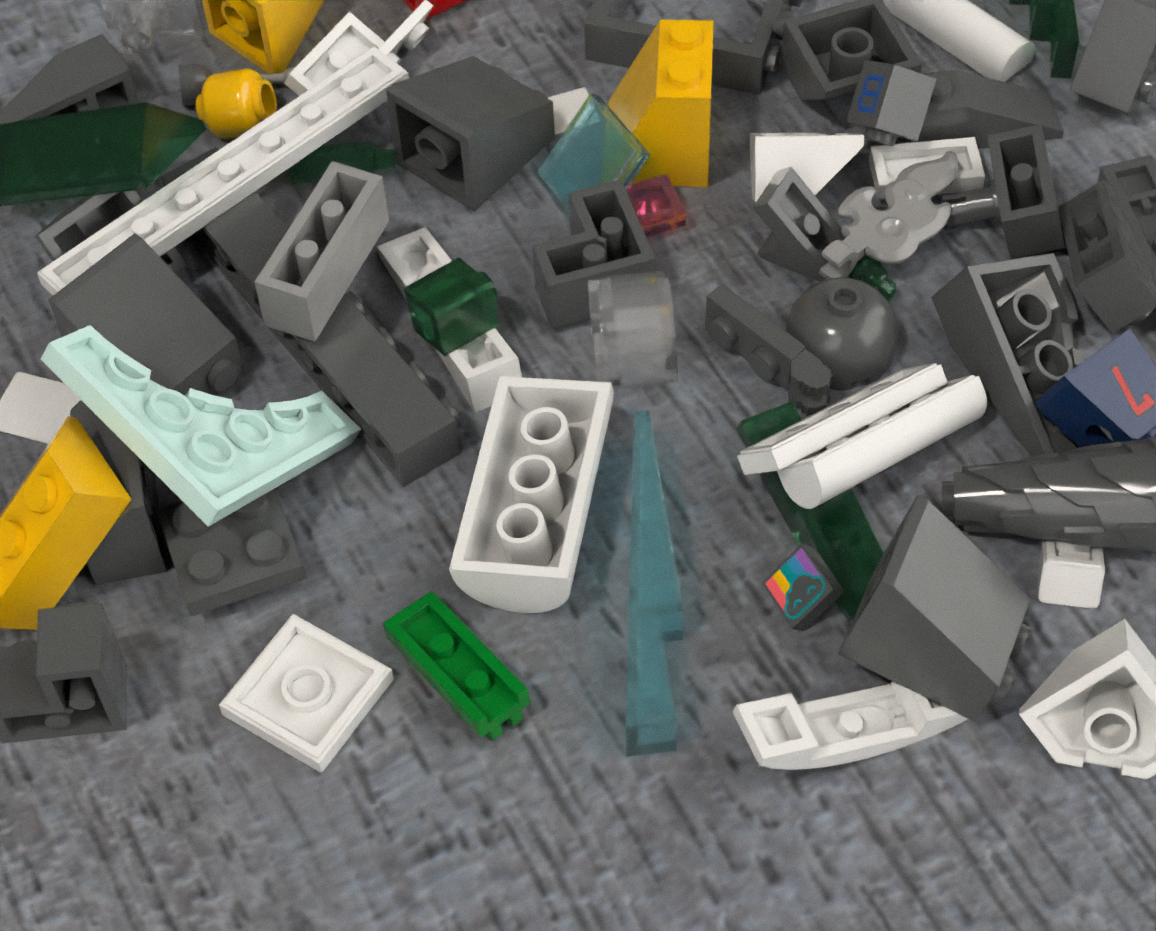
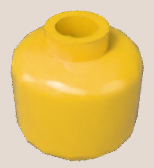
[196,68,277,140]

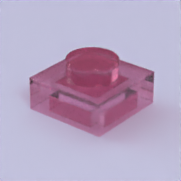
[624,174,686,237]

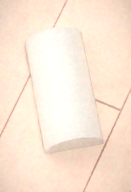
[449,376,614,613]

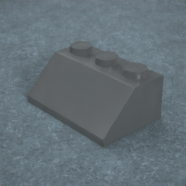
[70,400,167,585]

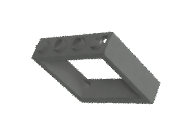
[584,0,802,95]

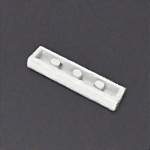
[883,0,1035,82]
[777,375,987,509]

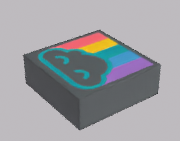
[762,543,845,631]

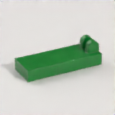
[382,591,531,741]

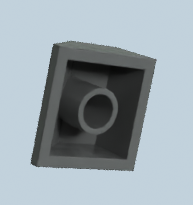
[781,0,922,100]

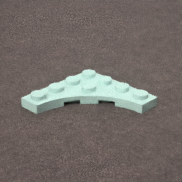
[41,325,361,526]

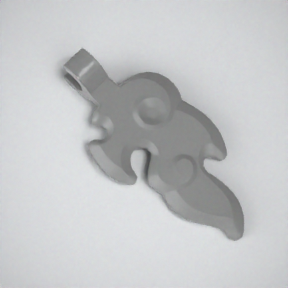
[819,151,959,279]

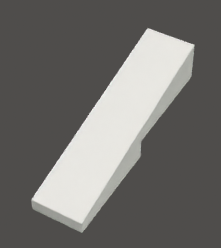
[377,227,522,413]

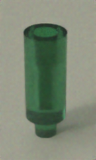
[289,141,395,184]

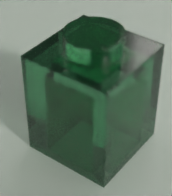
[404,257,499,356]

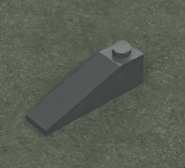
[931,253,1083,457]

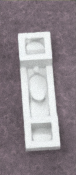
[733,681,968,770]

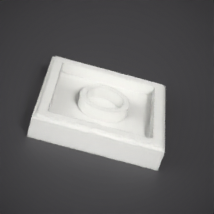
[219,614,394,773]

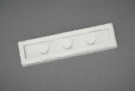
[737,363,948,475]

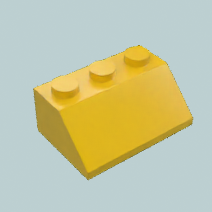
[0,416,132,630]

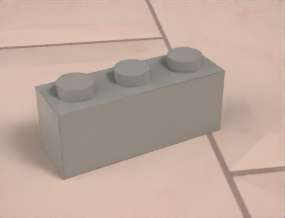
[254,161,389,342]

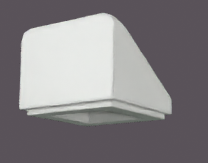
[1038,540,1105,609]

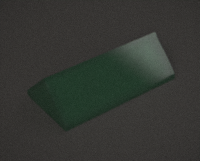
[0,102,207,206]

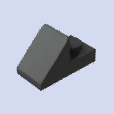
[753,167,845,282]

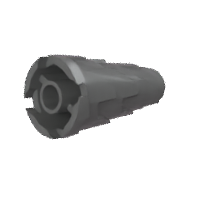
[942,434,1156,552]

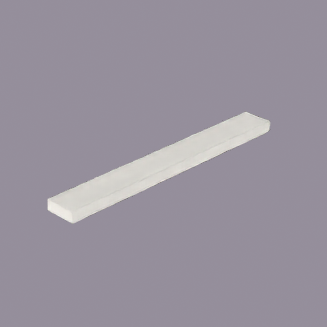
[37,46,409,295]

